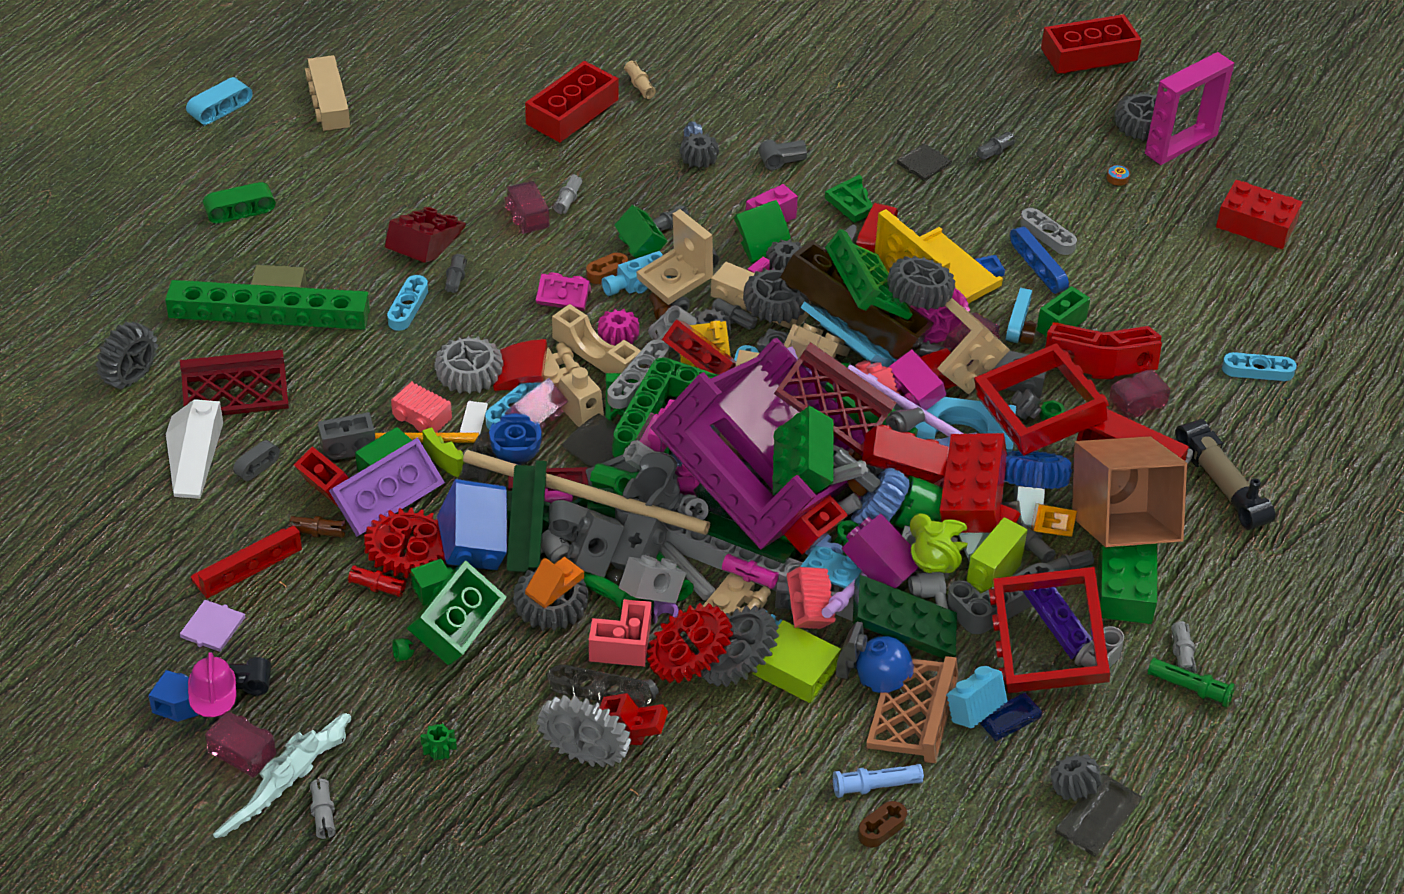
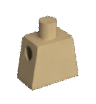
[557,367,605,432]

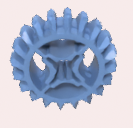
[851,468,910,525]

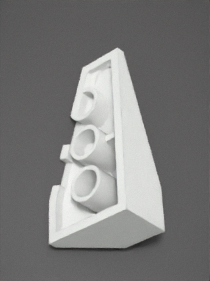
[166,400,223,499]

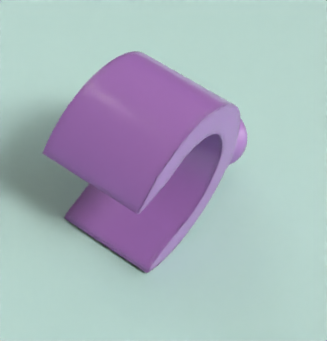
[653,601,678,624]

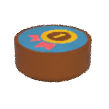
[1106,165,1130,186]

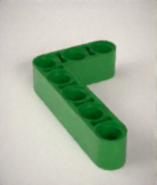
[612,357,718,458]

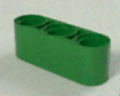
[203,182,276,224]

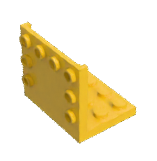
[875,209,1003,303]

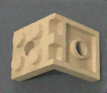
[636,209,713,305]
[937,298,1010,395]
[784,323,851,359]

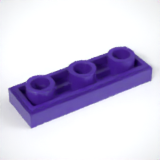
[1023,587,1092,659]

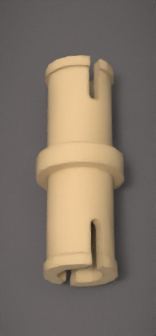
[624,60,656,99]

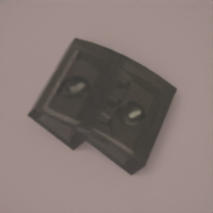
[562,413,617,468]

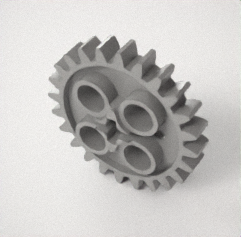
[537,695,631,767]

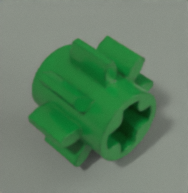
[420,724,457,761]

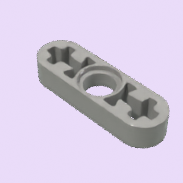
[1020,208,1077,255]

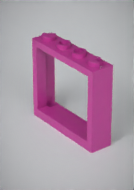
[1145,52,1234,165]

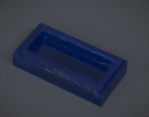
[979,692,1042,741]

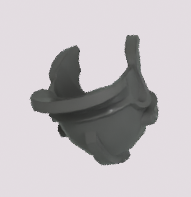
[623,452,683,512]

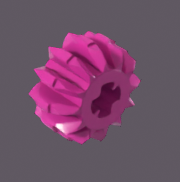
[598,308,639,346]

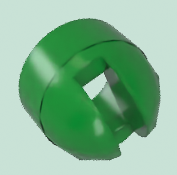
[392,638,415,662]

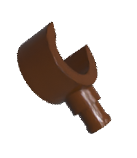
[1020,320,1037,345]

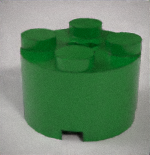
[890,476,943,529]

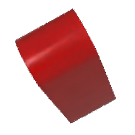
[856,202,898,253]

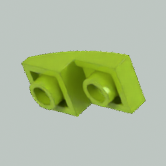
[422,427,465,478]

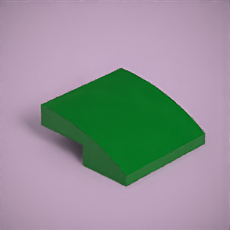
[733,200,791,263]

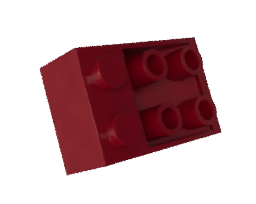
[384,207,466,263]

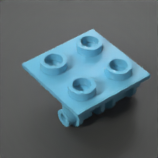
[800,546,862,588]

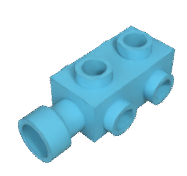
[602,251,671,296]

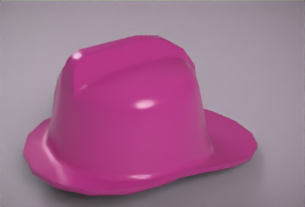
[188,652,236,718]

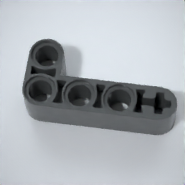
[947,563,1054,634]

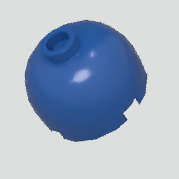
[489,413,542,465]
[856,636,914,693]

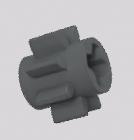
[1011,389,1042,420]

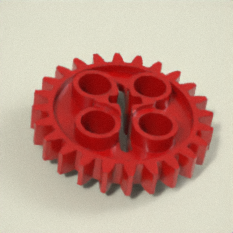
[364,508,446,578]
[647,603,733,683]

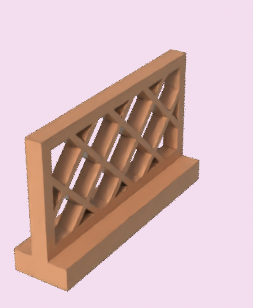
[866,656,958,764]

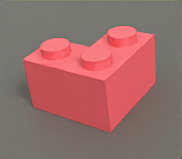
[589,599,652,667]

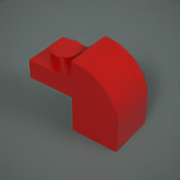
[599,693,668,745]

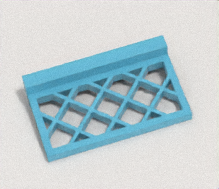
[801,301,898,367]

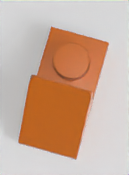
[525,557,584,608]

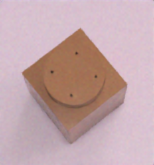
[1072,436,1187,547]

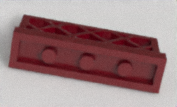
[774,342,897,455]
[180,349,289,415]

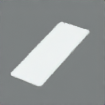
[460,401,488,437]

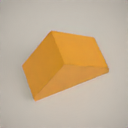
[1031,503,1077,537]

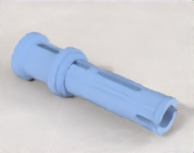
[833,764,924,798]

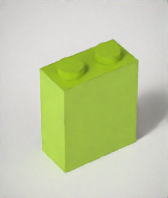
[967,517,1028,594]
[753,620,841,704]

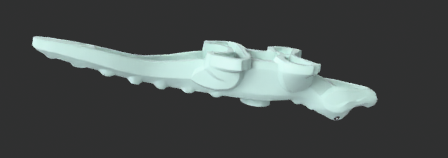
[213,713,351,838]

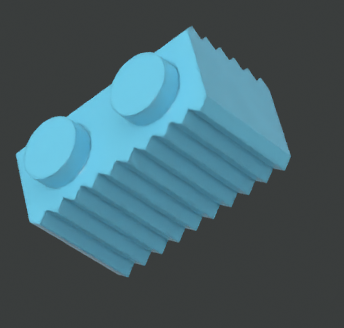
[946,666,1008,728]

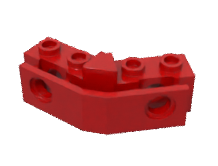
[1045,322,1162,379]

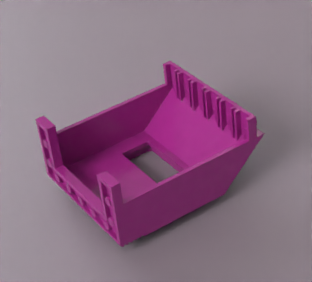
[650,338,864,550]

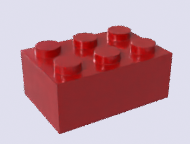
[1216,180,1303,250]

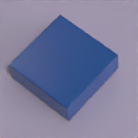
[975,255,1005,277]

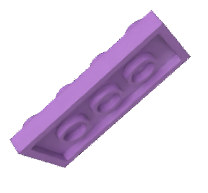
[329,437,445,536]

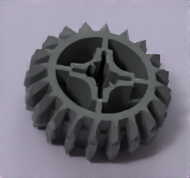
[1114,92,1176,142]
[887,256,955,310]
[743,267,809,324]
[95,321,158,389]
[513,569,588,632]

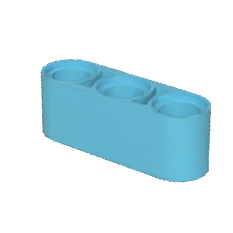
[186,77,253,125]

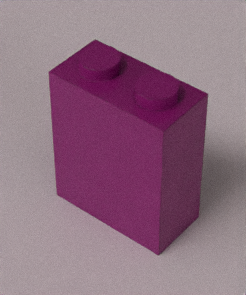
[841,513,919,588]

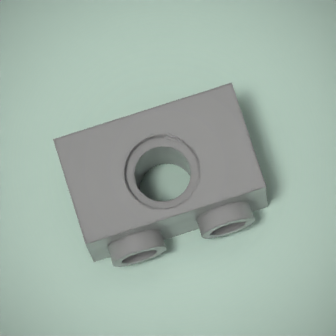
[619,555,686,604]

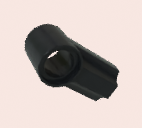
[229,657,272,696]

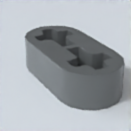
[233,440,280,481]

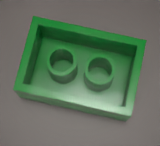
[772,406,833,495]
[1097,543,1157,624]
[406,560,507,666]

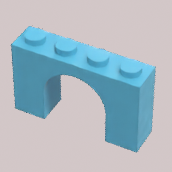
[915,397,1016,452]

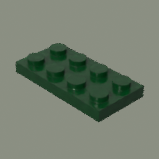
[852,574,957,659]

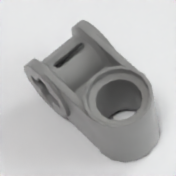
[648,305,697,352]
[1075,626,1124,668]

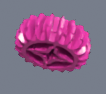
[910,288,970,344]

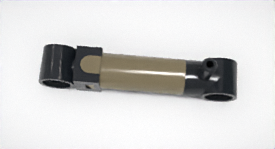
[1175,419,1275,530]

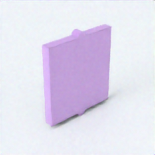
[180,600,246,652]

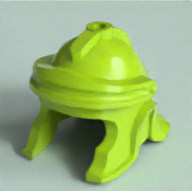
[910,513,968,573]

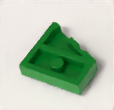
[825,175,872,223]

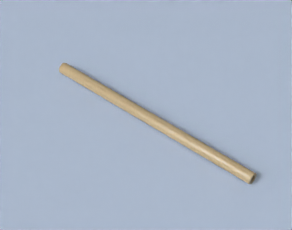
[463,450,710,535]

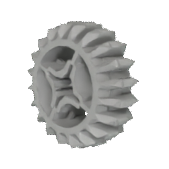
[435,335,503,395]

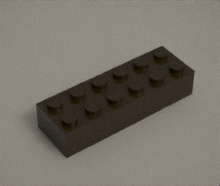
[780,240,934,359]

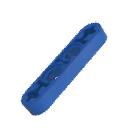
[1010,226,1069,294]

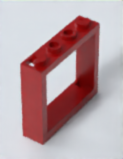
[974,343,1109,456]
[989,567,1110,693]

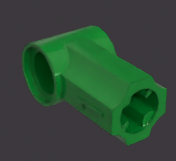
[590,463,639,496]

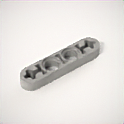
[607,340,669,409]

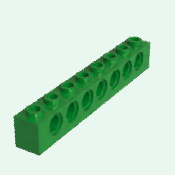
[165,280,370,330]

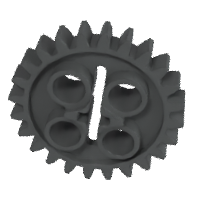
[695,606,779,687]

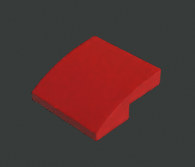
[493,339,547,391]

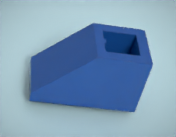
[148,670,199,722]

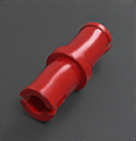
[348,565,406,598]

